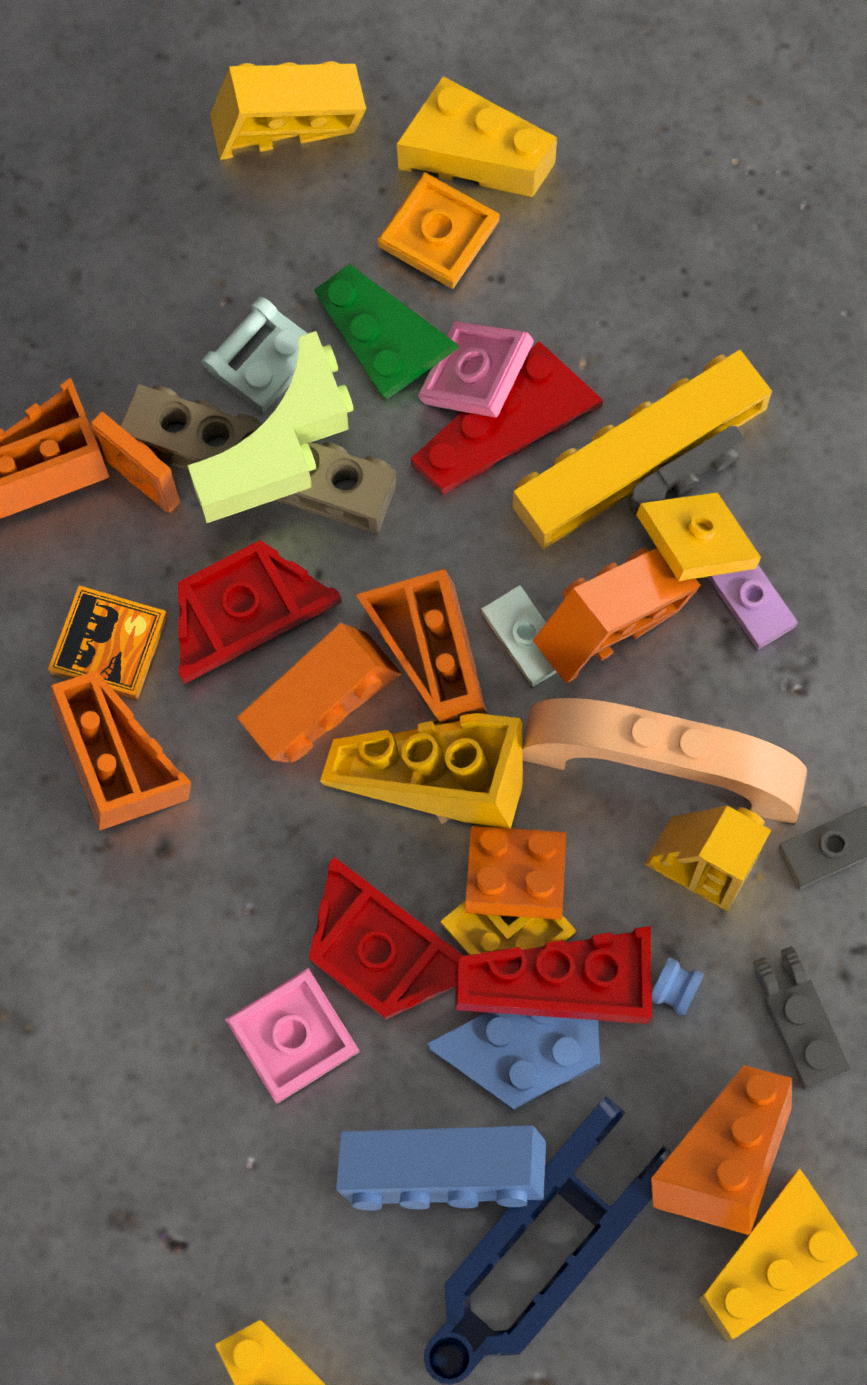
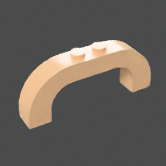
[522,698,807,825]

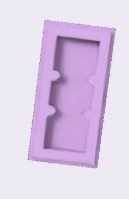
[707,565,798,650]

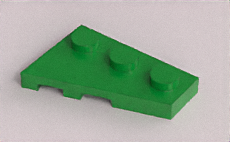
[314,264,460,400]

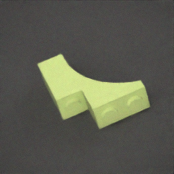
[187,331,354,523]

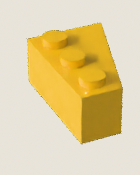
[210,61,366,160]

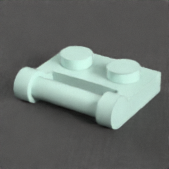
[201,296,308,414]

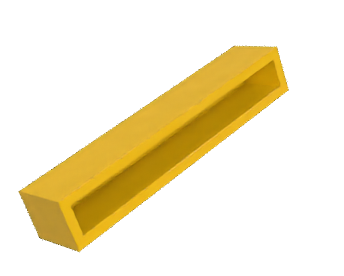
[512,350,772,550]

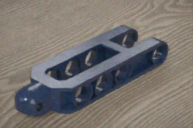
[424,1096,672,1385]

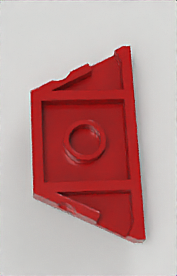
[178,540,342,685]
[309,857,463,1020]

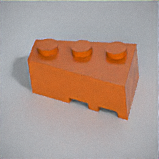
[0,377,110,519]
[533,547,701,684]
[356,569,488,724]
[237,623,402,763]
[51,670,191,831]
[651,1065,792,1235]

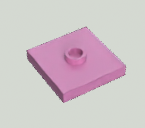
[418,321,534,418]
[225,968,359,1104]

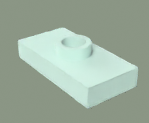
[481,585,557,688]

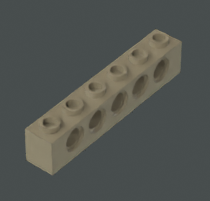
[121,384,397,535]

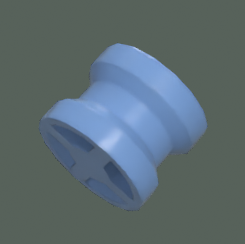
[652,957,704,1017]

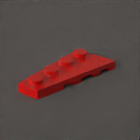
[410,341,603,495]
[455,926,652,1024]

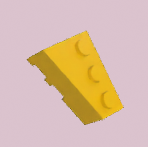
[397,76,557,197]
[644,806,771,912]
[699,1168,858,1342]
[215,1320,327,1385]

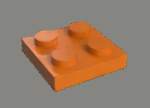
[465,826,566,920]

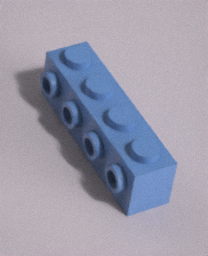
[336,1125,546,1211]

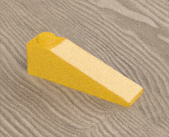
[320,713,523,829]

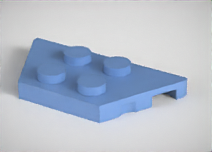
[428,1012,600,1111]

